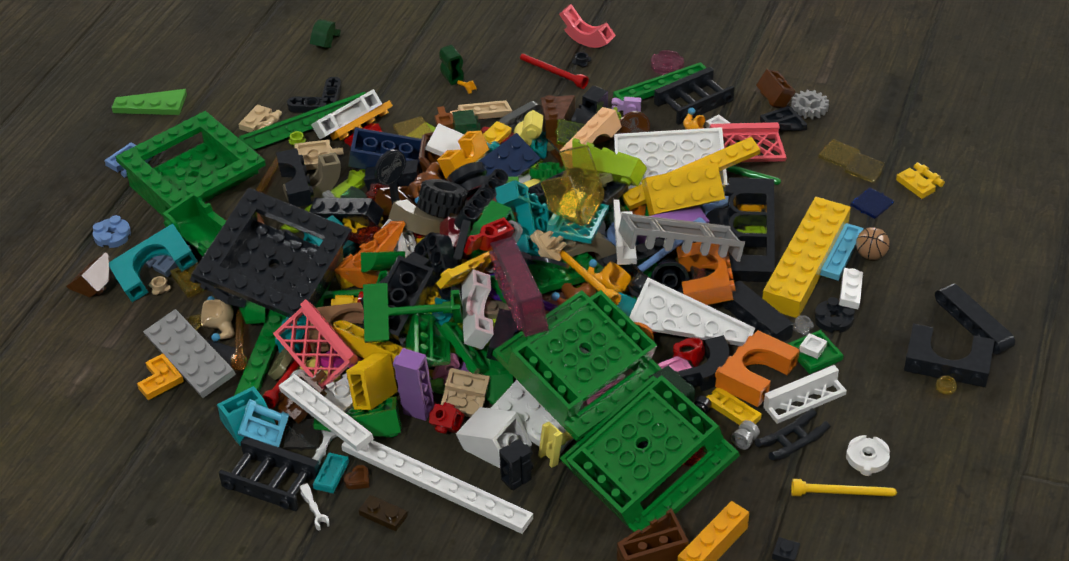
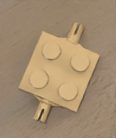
[294,140,344,171]

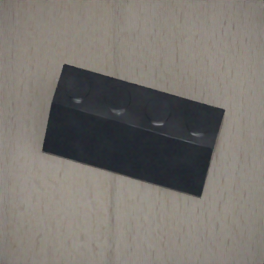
[362,255,437,346]

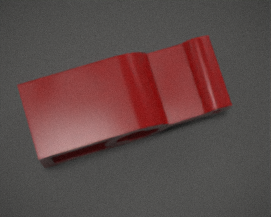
[464,217,514,255]

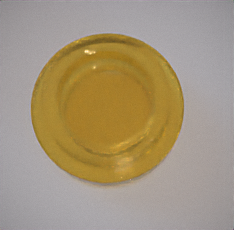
[936,376,957,395]

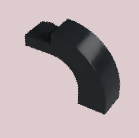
[677,335,729,392]

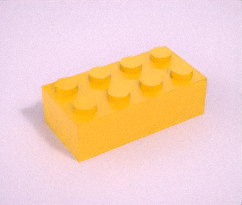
[641,163,725,216]

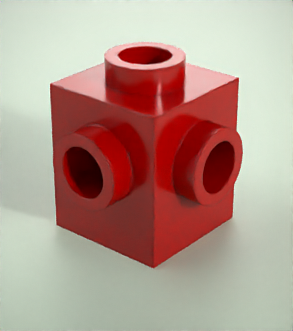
[429,402,465,434]

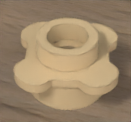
[149,276,171,295]

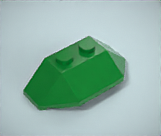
[406,313,451,368]
[477,346,513,405]

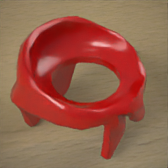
[673,338,705,367]

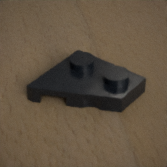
[760,106,807,130]

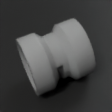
[731,420,760,450]

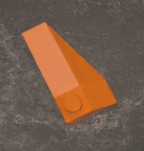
[334,221,405,288]

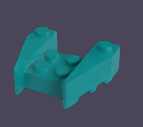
[495,180,553,263]

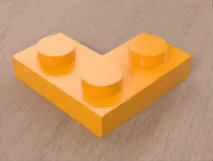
[137,354,184,400]

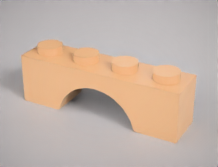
[560,107,622,168]

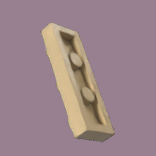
[457,100,512,119]

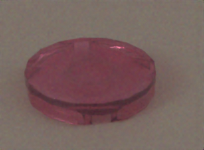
[651,50,684,75]

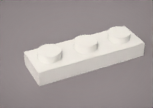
[839,268,863,309]

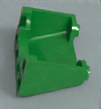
[162,189,226,257]

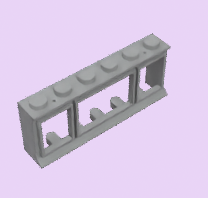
[618,213,745,262]

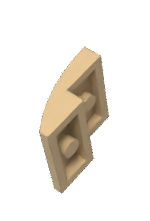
[441,368,490,418]

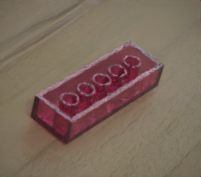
[489,237,549,337]

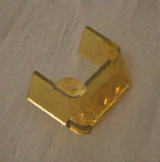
[541,145,604,226]

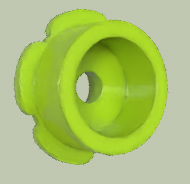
[289,131,306,147]

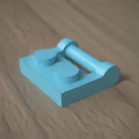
[237,399,289,447]

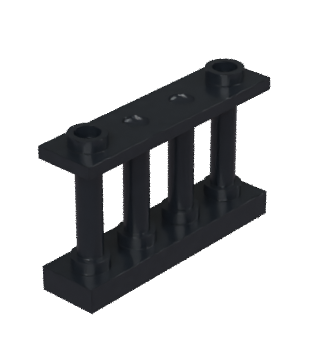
[654,67,734,125]
[219,436,320,512]

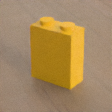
[346,353,398,410]

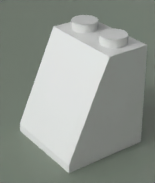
[456,407,532,468]

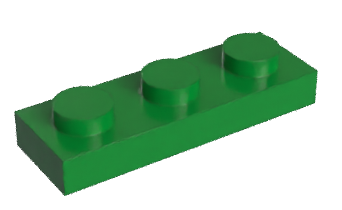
[440,322,489,374]

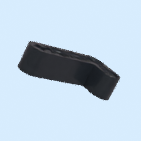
[414,232,462,300]

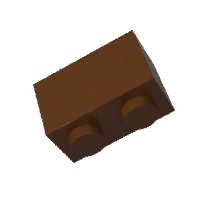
[756,69,796,108]

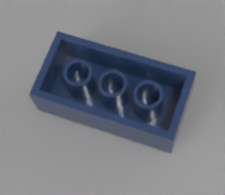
[348,127,422,170]

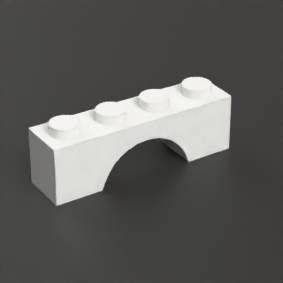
[311,89,382,139]
[461,269,494,349]

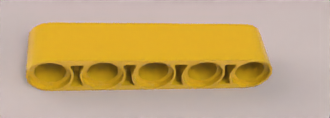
[333,320,406,374]

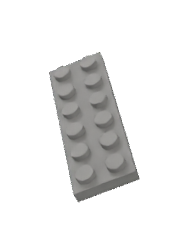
[143,309,236,398]

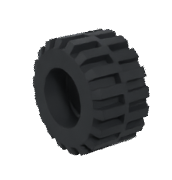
[417,179,468,218]

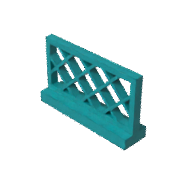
[546,191,609,244]

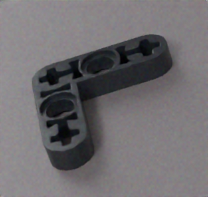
[287,77,342,113]

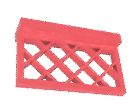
[710,122,787,162]
[273,299,361,390]

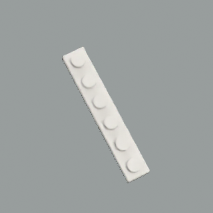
[279,374,374,452]

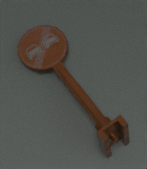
[548,111,650,166]

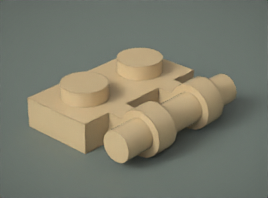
[239,105,282,132]

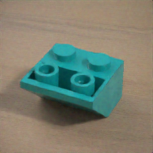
[217,386,276,446]

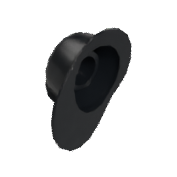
[628,263,651,298]

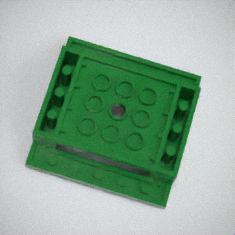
[115,111,266,216]
[492,290,666,441]
[560,375,740,533]

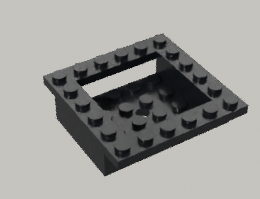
[192,187,352,322]

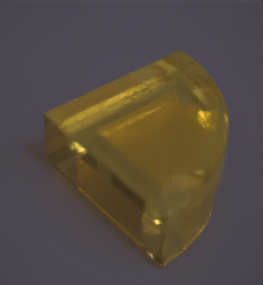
[185,314,201,331]

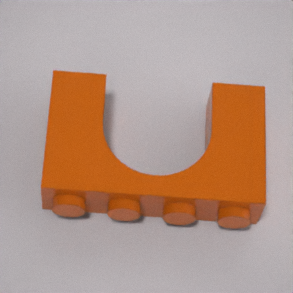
[677,237,736,305]
[715,330,800,407]

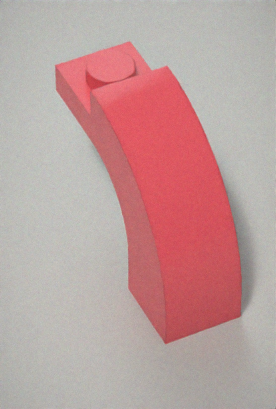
[559,4,616,48]

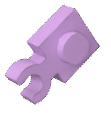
[611,97,641,115]

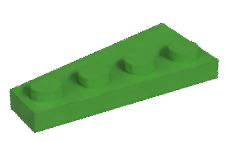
[112,89,187,115]

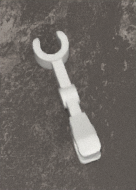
[299,483,330,531]

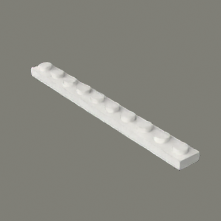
[341,440,533,534]

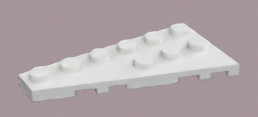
[629,278,755,346]

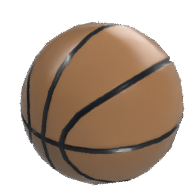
[856,227,890,260]

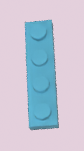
[820,223,864,281]

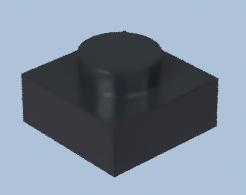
[772,537,800,561]

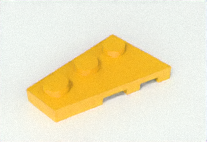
[436,249,499,289]

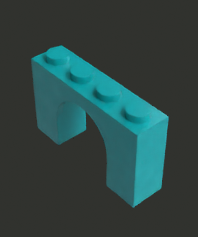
[109,223,198,302]

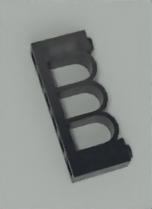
[725,178,775,282]

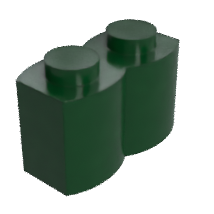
[439,45,464,86]

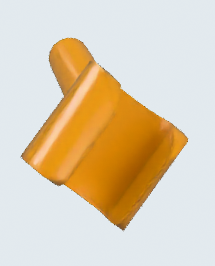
[457,80,477,94]

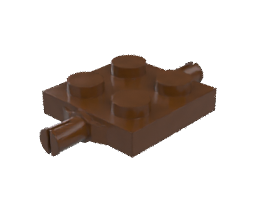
[274,369,327,425]

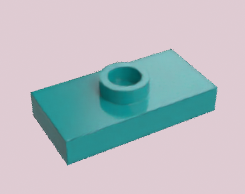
[313,453,349,493]

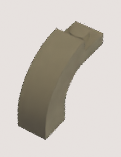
[283,152,341,201]
[388,199,446,236]
[560,231,616,260]

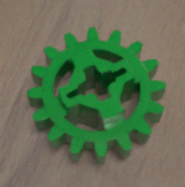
[530,162,569,180]

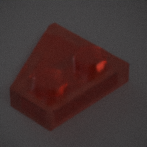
[348,226,381,245]

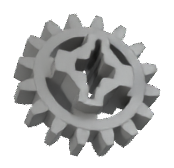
[791,90,829,119]

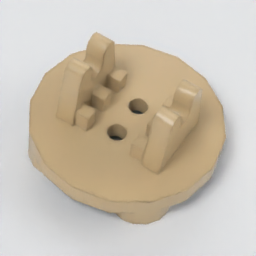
[530,230,567,261]

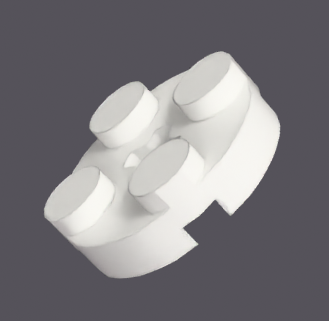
[846,435,890,476]

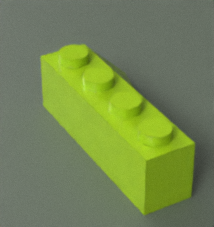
[572,138,647,186]

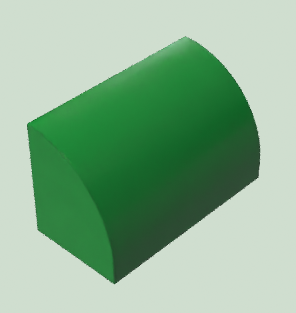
[361,251,405,272]

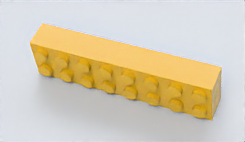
[762,197,851,319]

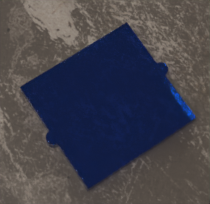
[850,187,894,219]

